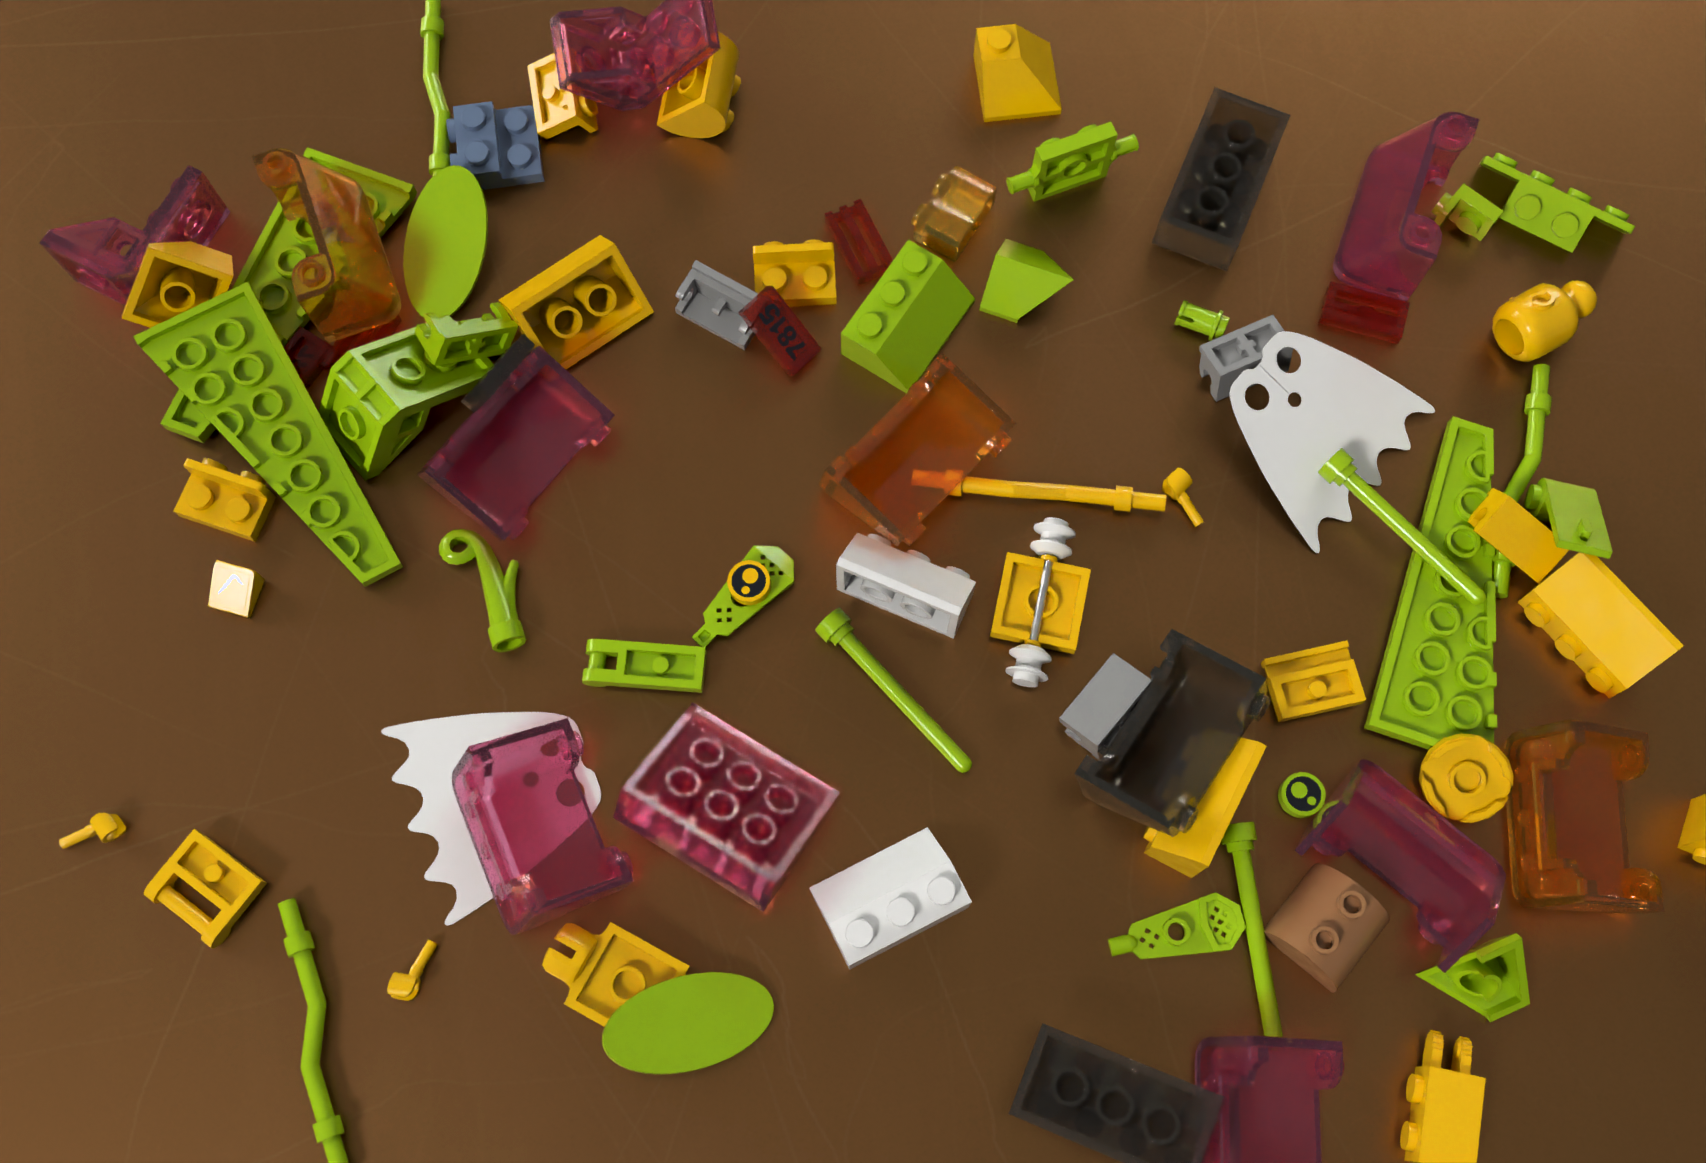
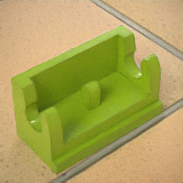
[414,302,518,366]

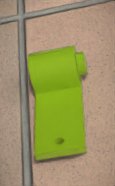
[1524,478,1613,559]

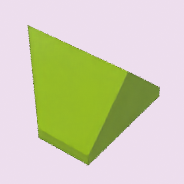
[979,239,1074,323]
[1414,933,1530,1022]

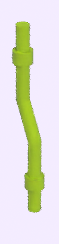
[420,0,451,177]
[1492,364,1552,598]
[277,898,349,1163]

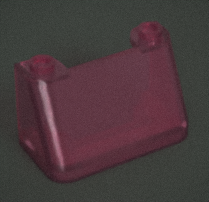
[1333,112,1479,304]
[417,346,615,541]
[452,718,634,935]
[1195,1036,1344,1163]

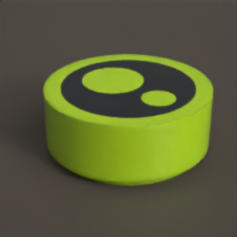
[1278,772,1326,818]

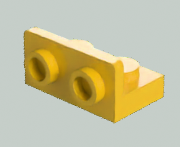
[527,47,598,140]
[752,239,837,307]
[173,458,276,542]

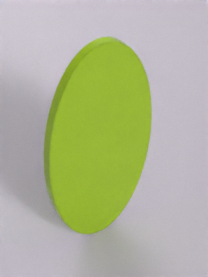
[403,165,488,318]
[602,972,774,1075]

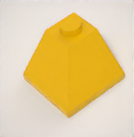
[973,24,1062,122]
[122,241,234,328]

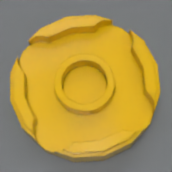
[1419,733,1514,823]

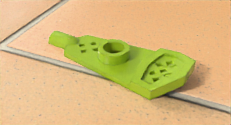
[692,545,795,647]
[1108,892,1246,960]

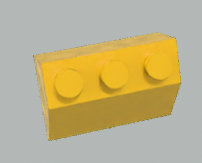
[498,235,654,378]
[1518,552,1684,698]
[1143,730,1267,878]

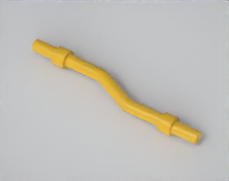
[912,470,1167,512]

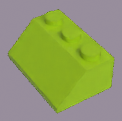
[841,239,975,395]

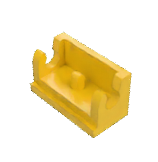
[1468,488,1569,584]

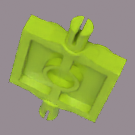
[1006,122,1139,202]

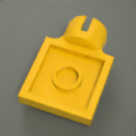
[542,922,690,1027]

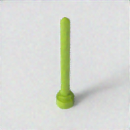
[1318,448,1486,605]
[815,607,972,773]
[1221,822,1283,1043]

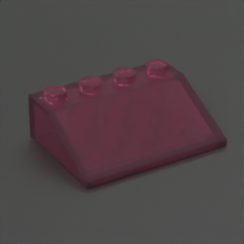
[613,702,840,912]

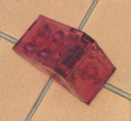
[550,0,721,111]
[40,165,230,306]

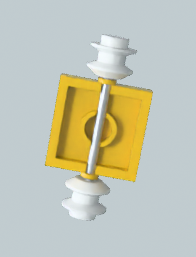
[990,517,1091,687]

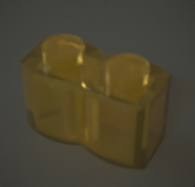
[911,166,997,262]

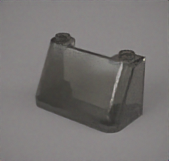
[1074,629,1271,837]

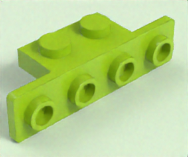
[1479,152,1636,253]

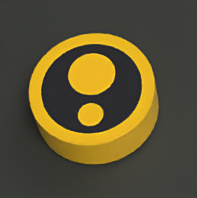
[727,560,771,605]

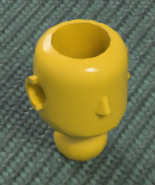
[1492,280,1597,362]

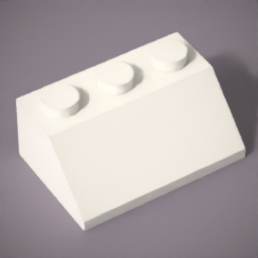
[836,533,976,639]
[809,827,972,970]

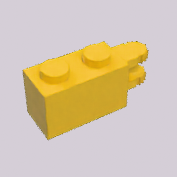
[1400,1030,1486,1163]

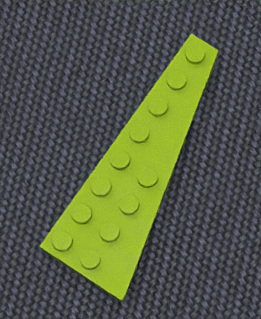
[160,147,417,444]

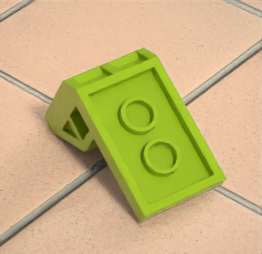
[319,315,499,480]

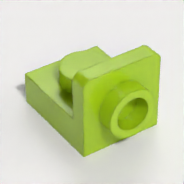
[1429,183,1504,241]

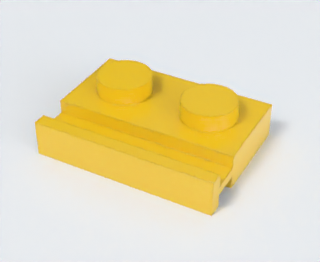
[1261,640,1366,722]

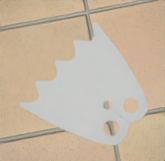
[1230,331,1435,553]
[381,712,601,926]

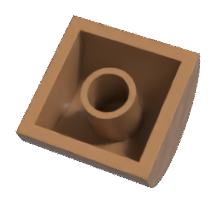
[1264,863,1390,993]

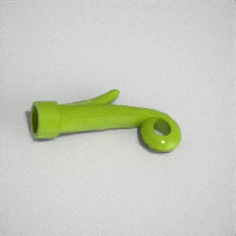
[439,529,526,652]

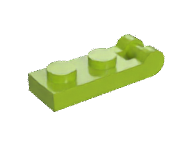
[582,639,707,693]

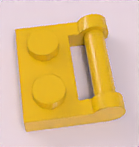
[144,829,267,949]

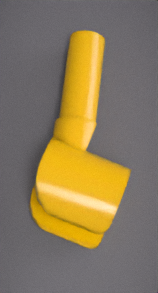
[1162,468,1204,527]
[59,812,126,849]
[387,940,438,1001]

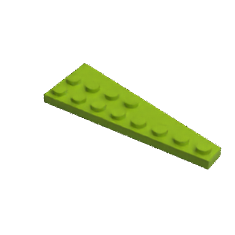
[133,282,403,587]
[1364,416,1497,750]

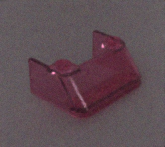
[1295,759,1506,973]

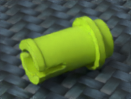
[1174,300,1230,341]

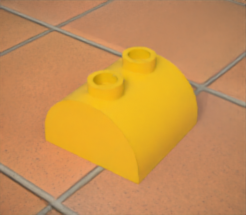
[657,31,741,138]

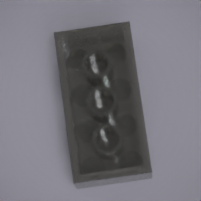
[1152,88,1290,271]
[1009,1023,1226,1163]

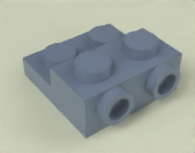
[446,101,545,190]

